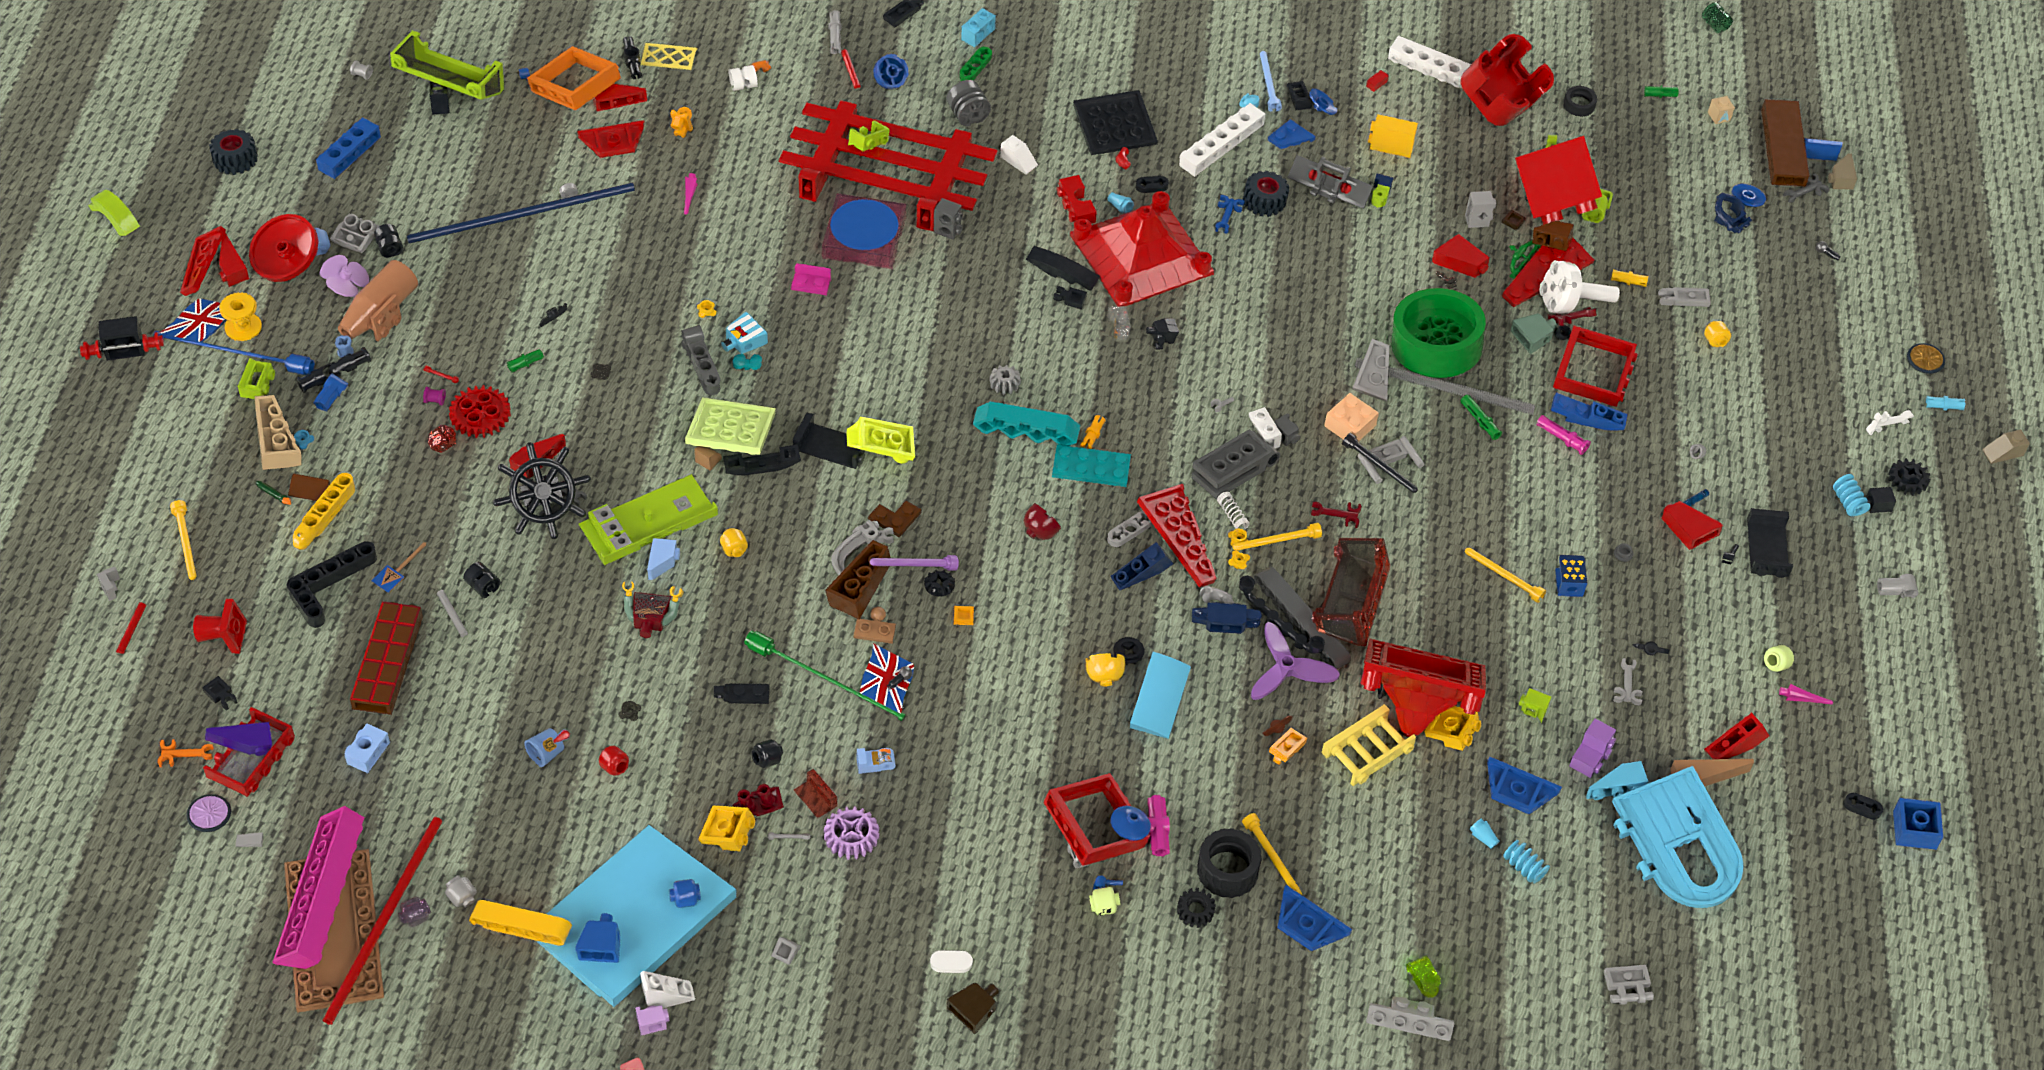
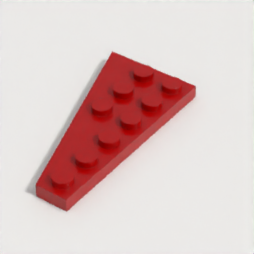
[1502,238,1594,308]
[1137,484,1217,588]

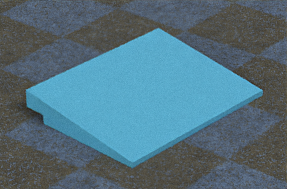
[537,825,736,1007]

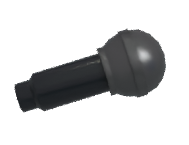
[1815,241,1841,260]
[887,666,913,690]

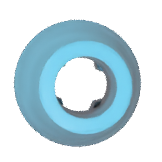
[1107,192,1134,214]
[1470,818,1500,849]

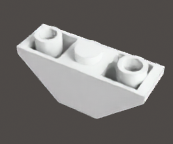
[640,971,695,1008]

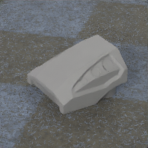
[330,213,380,253]

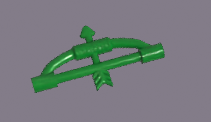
[1509,240,1542,279]

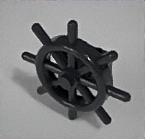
[493,442,591,539]

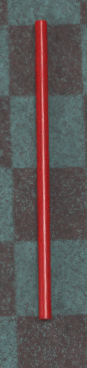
[323,817,442,1025]

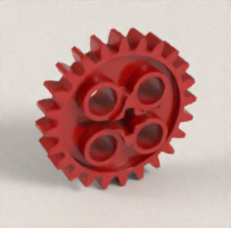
[449,385,511,438]

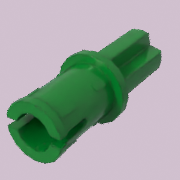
[1644,85,1679,98]
[506,349,544,373]

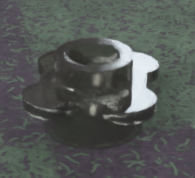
[591,363,611,380]
[619,701,641,721]

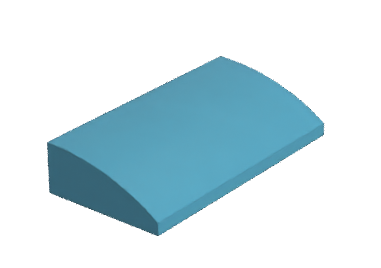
[1130,652,1191,739]

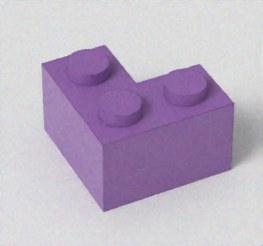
[1569,719,1616,778]

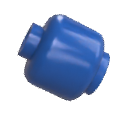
[669,879,701,908]

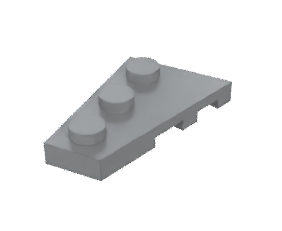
[1352,339,1389,402]

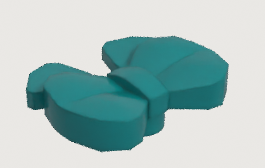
[733,354,762,370]

